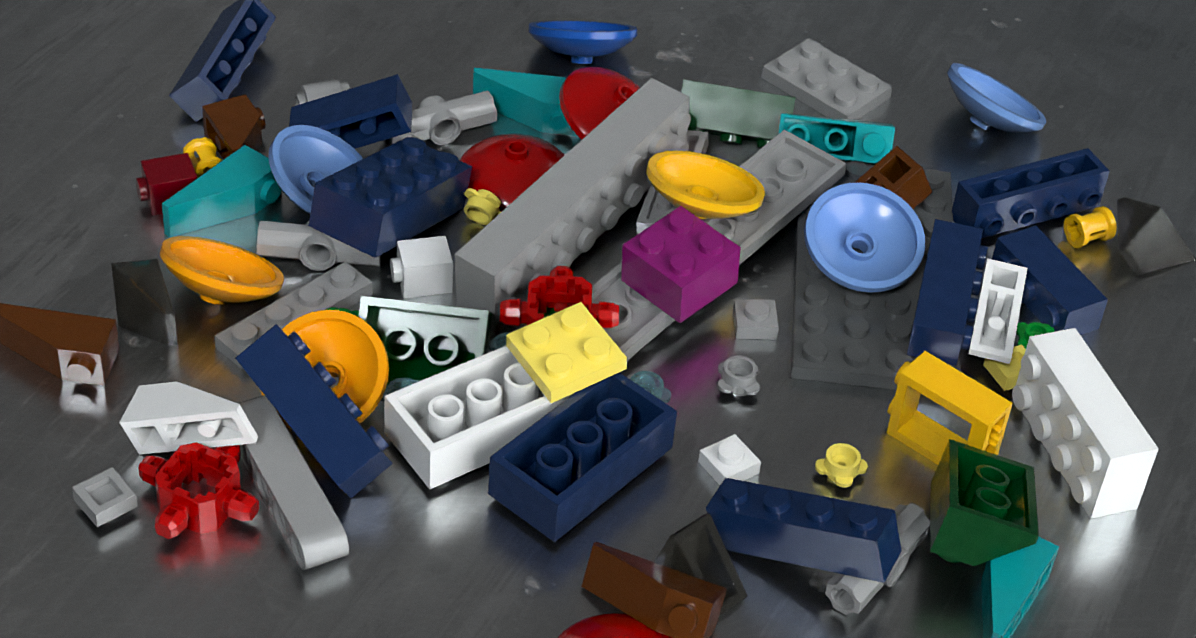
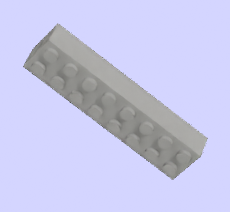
[455,78,691,334]

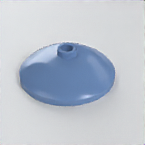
[947,63,1047,133]
[268,125,363,214]
[804,182,925,292]

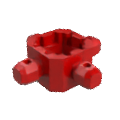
[500,266,619,328]
[138,442,259,539]

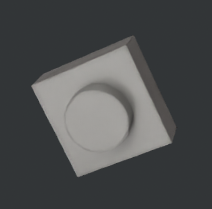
[733,299,779,340]
[72,467,138,527]

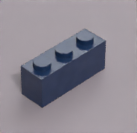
[289,74,413,149]
[992,225,1108,335]

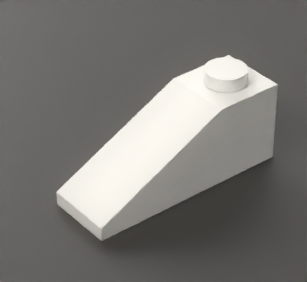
[968,258,1027,364]
[119,381,258,455]

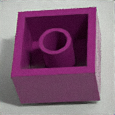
[621,206,741,323]

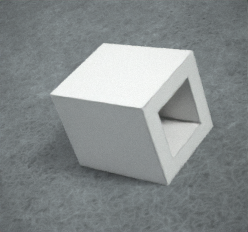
[390,236,453,299]

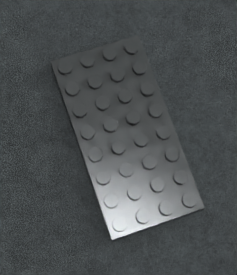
[791,160,961,390]

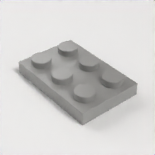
[761,38,893,120]

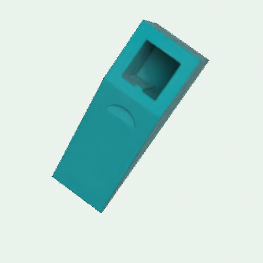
[778,113,895,163]

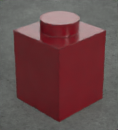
[136,153,197,216]

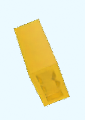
[886,351,1013,465]

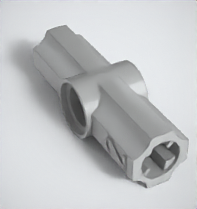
[383,91,497,147]
[257,221,381,271]
[825,502,930,616]

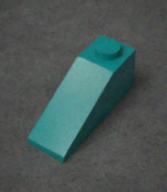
[473,67,577,136]
[162,145,282,238]
[981,537,1059,638]

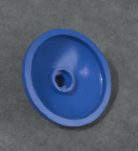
[528,20,637,64]

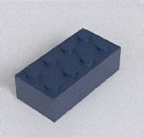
[308,137,472,258]
[488,372,677,542]

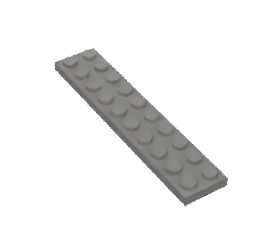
[592,130,846,361]

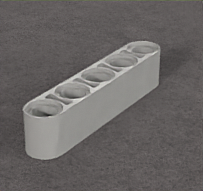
[238,395,349,571]

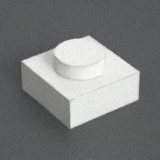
[698,434,761,485]

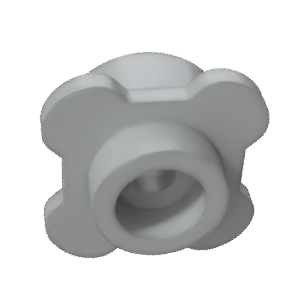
[718,356,760,395]

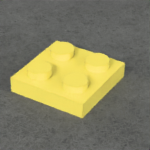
[506,302,627,403]

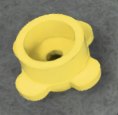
[464,188,501,225]
[815,443,868,488]

